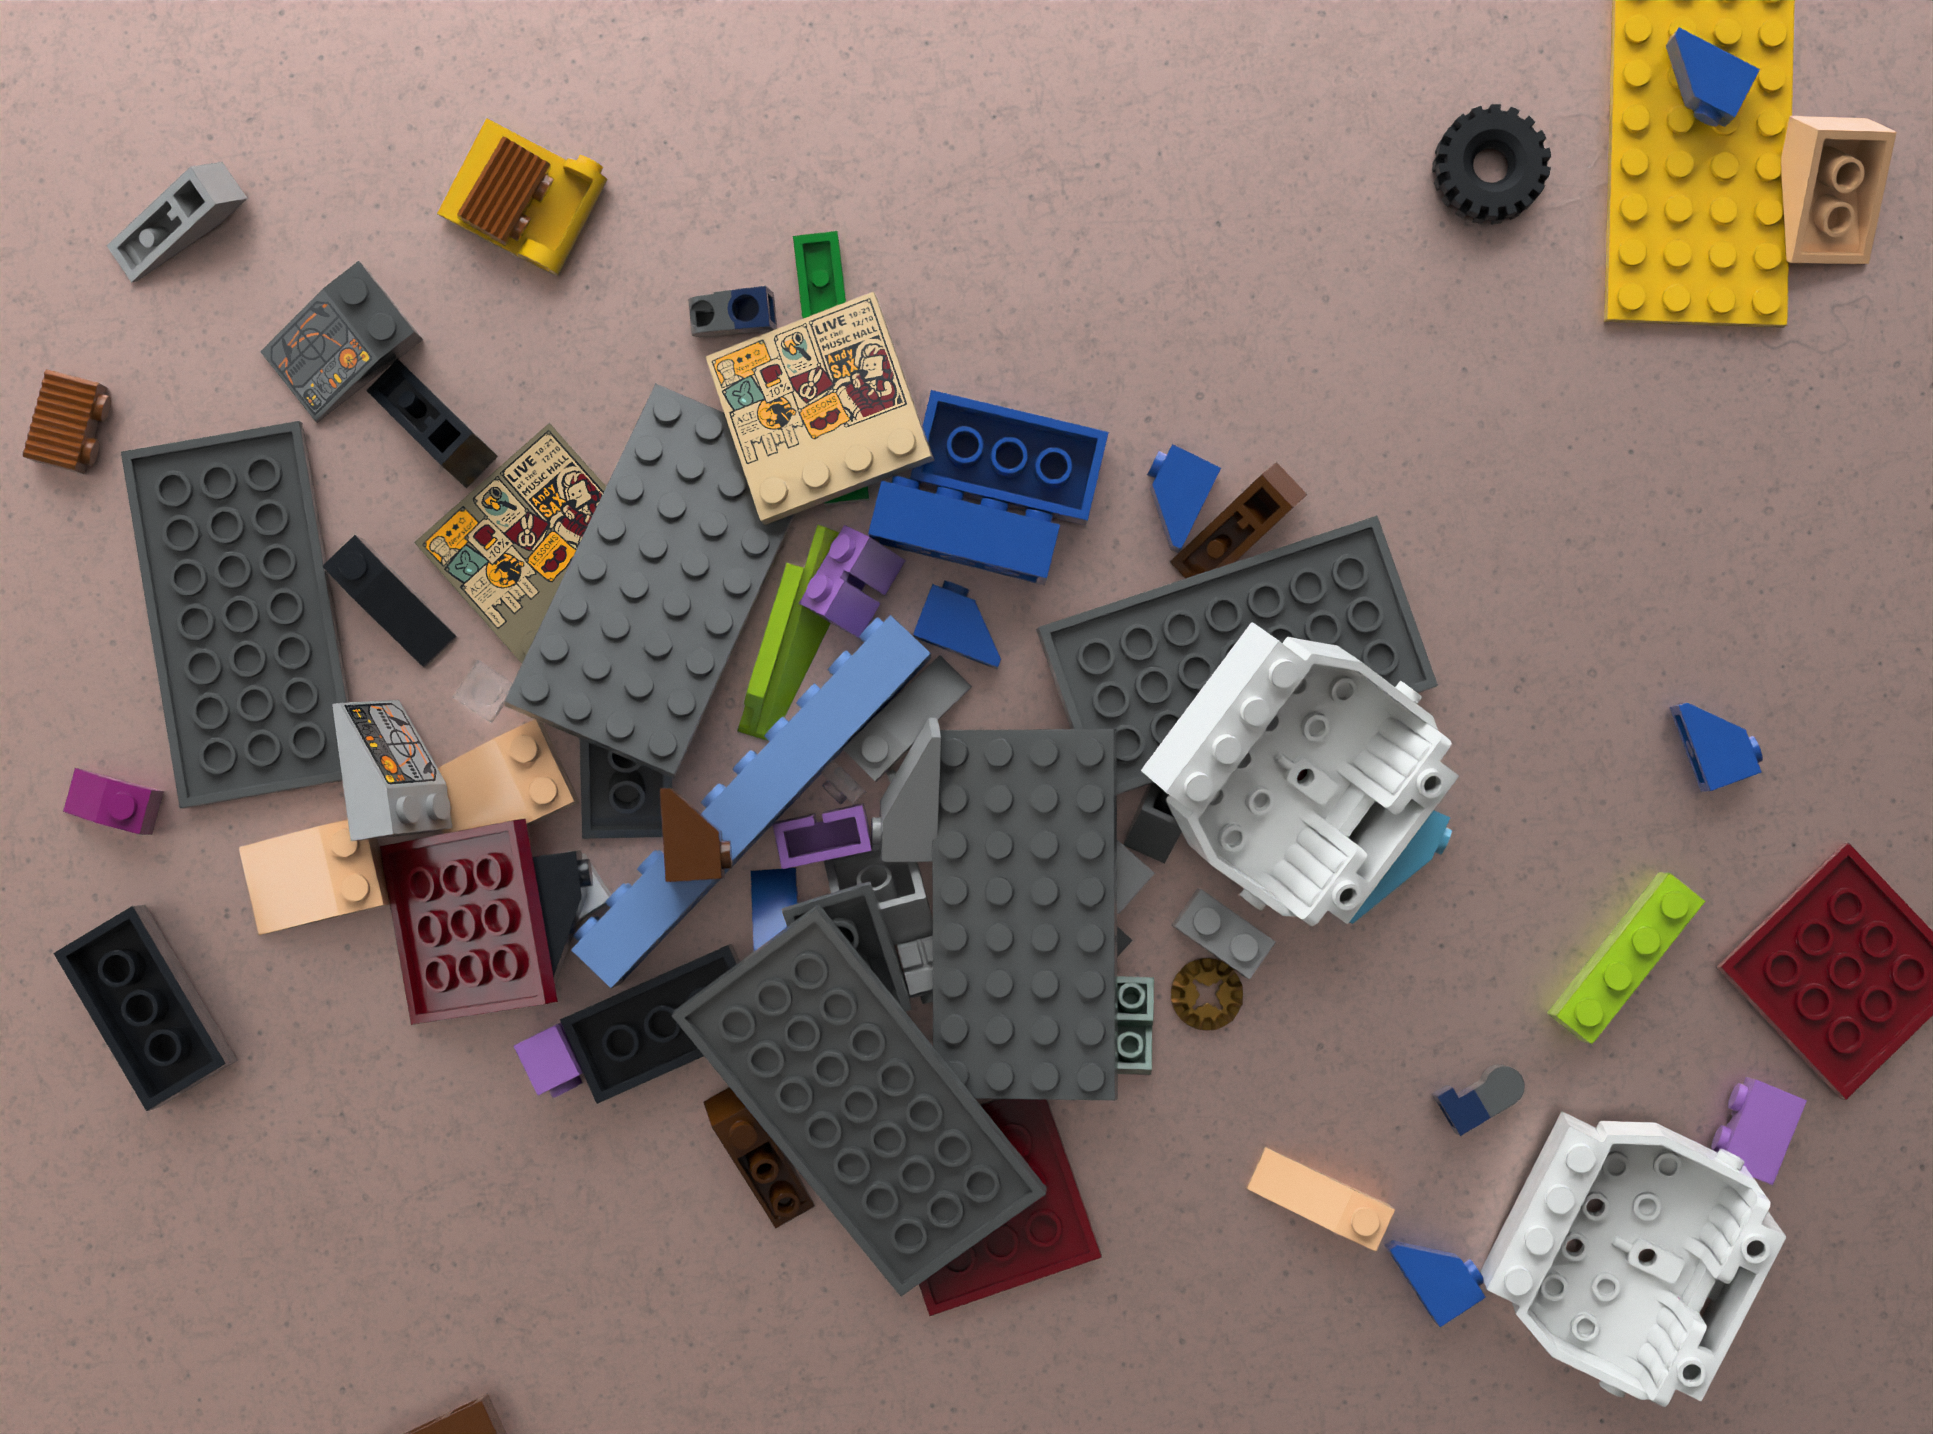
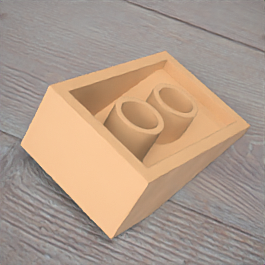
[1781,116,1897,264]
[438,719,580,834]
[239,819,390,935]

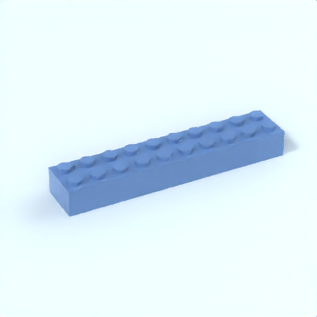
[571,615,931,988]

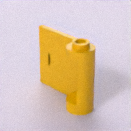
[437,118,607,276]

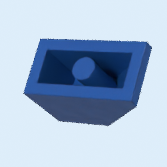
[1666,27,1760,127]
[1147,444,1221,553]
[913,580,1001,670]
[1669,703,1763,792]
[1385,1240,1486,1327]

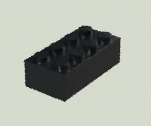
[53,905,238,1111]
[560,944,740,1104]

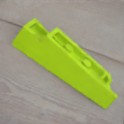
[737,525,840,741]

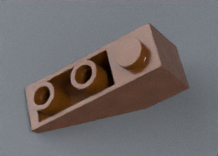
[703,1087,815,1229]

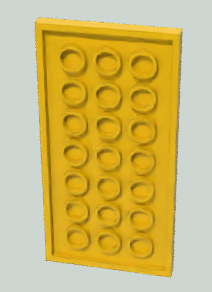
[1604,0,1795,328]

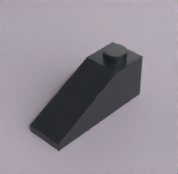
[366,358,498,489]
[322,535,457,668]
[532,851,593,986]

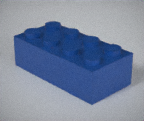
[910,390,1109,526]
[868,476,1060,586]

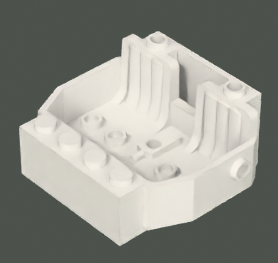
[1141,622,1459,926]
[1480,1111,1786,1407]

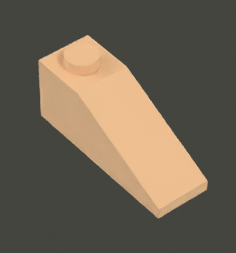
[1246,1147,1395,1251]

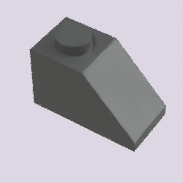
[1123,782,1182,864]

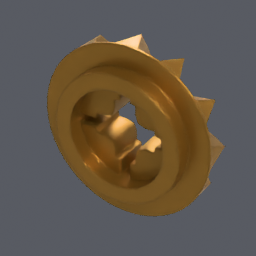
[1171,958,1243,1031]

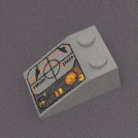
[332,700,452,841]

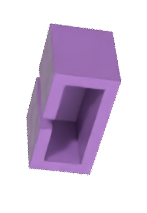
[799,525,906,638]
[773,803,873,869]
[514,1023,583,1098]
[1711,1077,1807,1185]

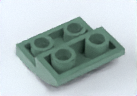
[1117,976,1154,1075]

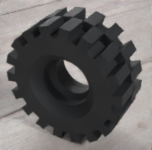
[1432,104,1551,225]

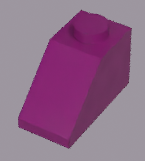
[63,768,164,835]

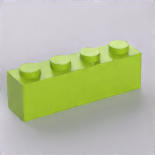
[1547,872,1705,1044]

